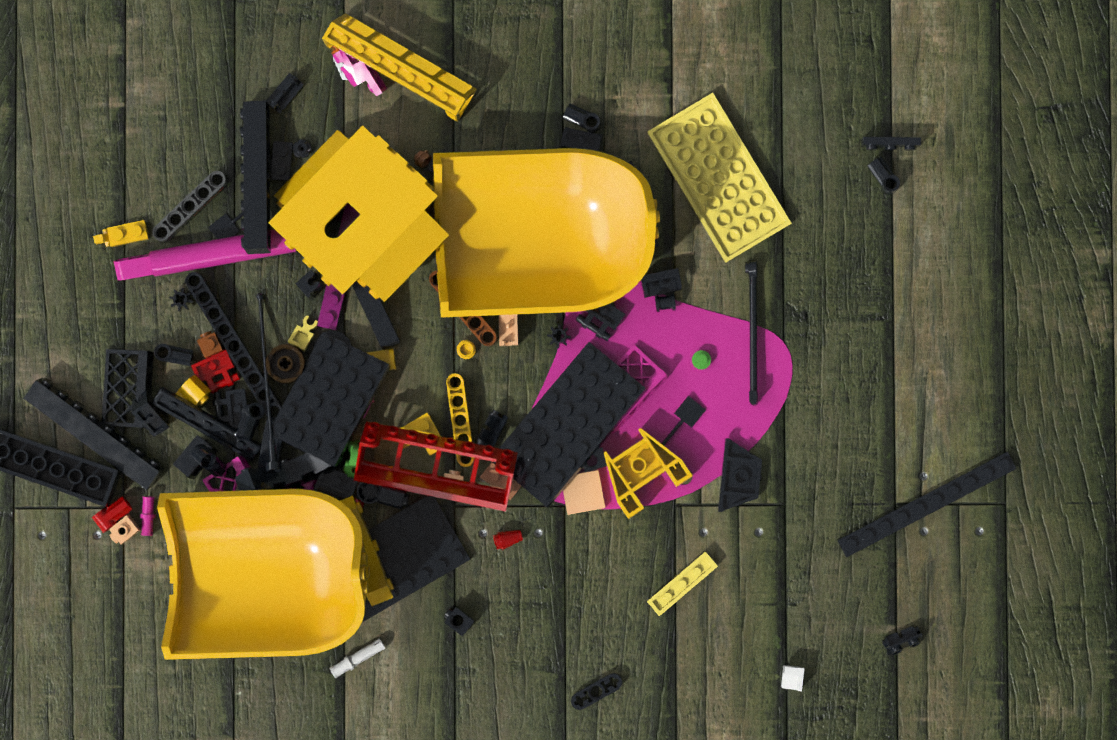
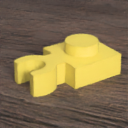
[288,316,318,352]

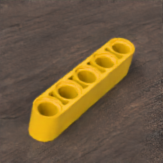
[446,374,475,467]

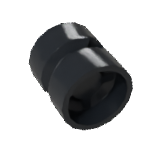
[357,482,383,504]

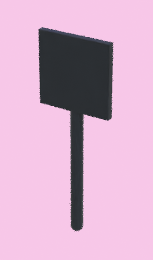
[208,211,244,239]
[661,396,706,446]

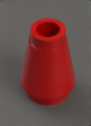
[493,530,523,550]

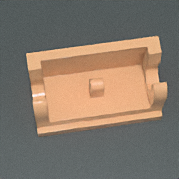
[498,314,519,346]

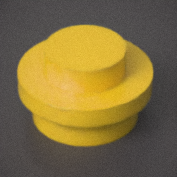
[457,340,476,359]

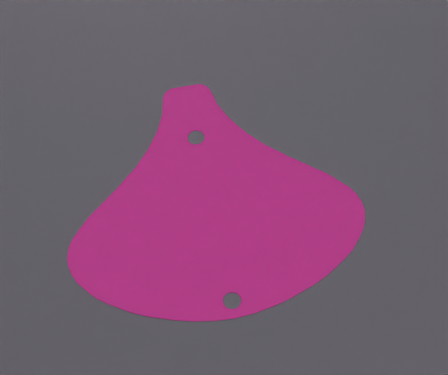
[531,281,792,509]

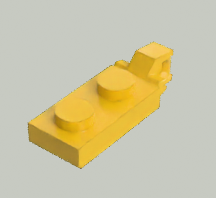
[93,220,149,247]

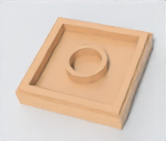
[563,470,605,515]

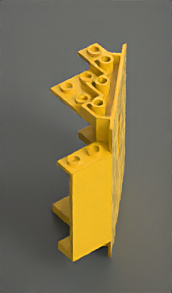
[268,125,449,302]

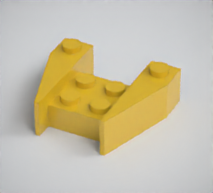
[604,428,692,520]

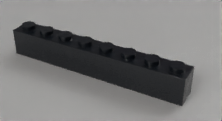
[240,100,271,254]
[23,378,165,490]

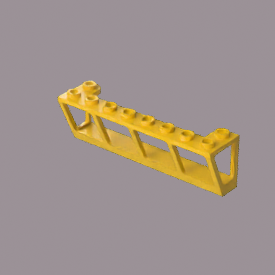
[322,13,477,122]

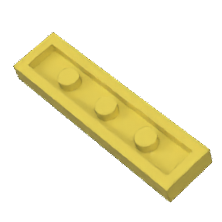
[647,552,718,616]

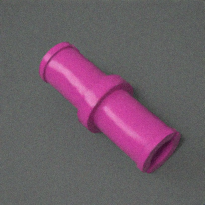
[140,496,156,536]

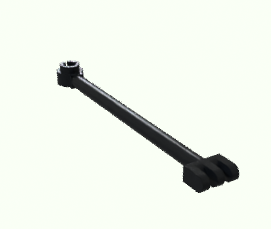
[745,260,758,406]

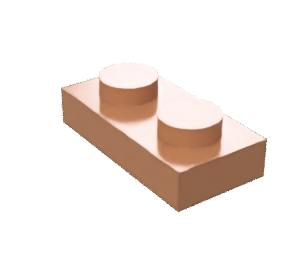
[480,462,521,500]

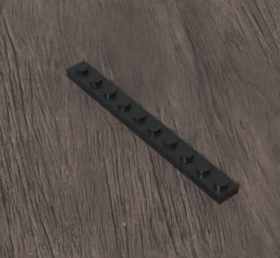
[837,452,1016,558]

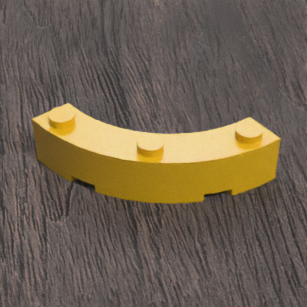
[340,496,394,606]

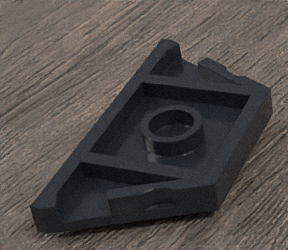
[718,438,762,512]

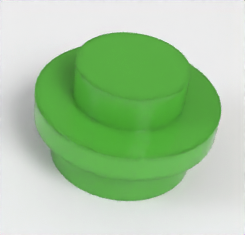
[692,350,711,370]

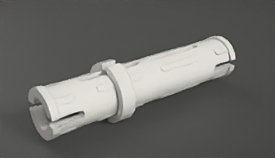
[329,638,386,678]

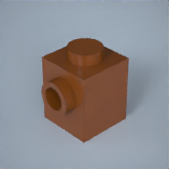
[197,331,225,358]

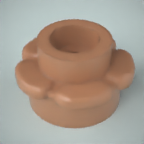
[414,150,432,168]

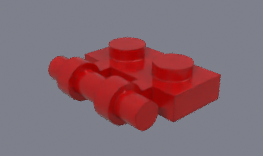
[191,350,240,394]

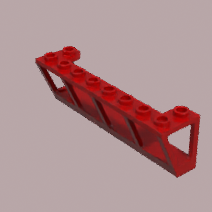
[354,421,518,511]

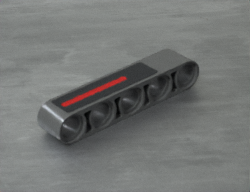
[153,171,228,243]

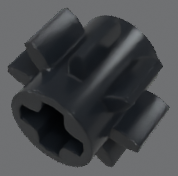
[169,288,194,312]
[547,324,571,349]

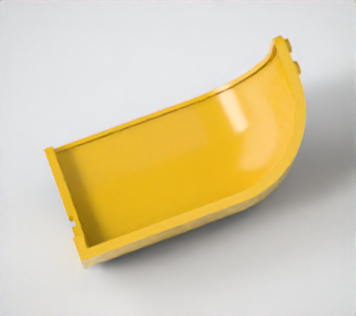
[433,148,660,317]
[157,489,370,660]

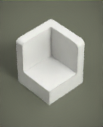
[781,665,804,692]

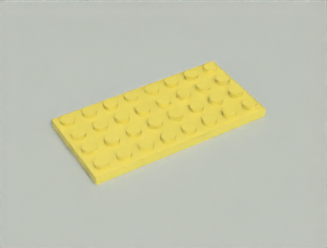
[647,93,792,263]

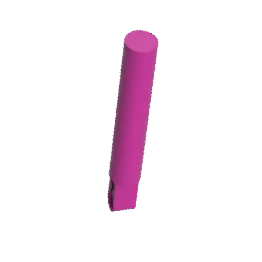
[114,229,297,280]

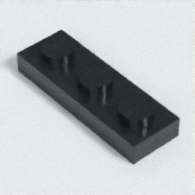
[861,137,921,151]

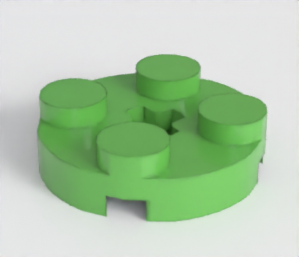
[344,439,360,478]

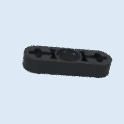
[571,673,622,710]

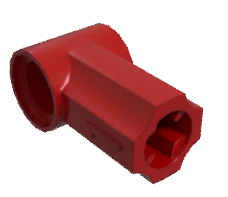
[92,496,133,533]

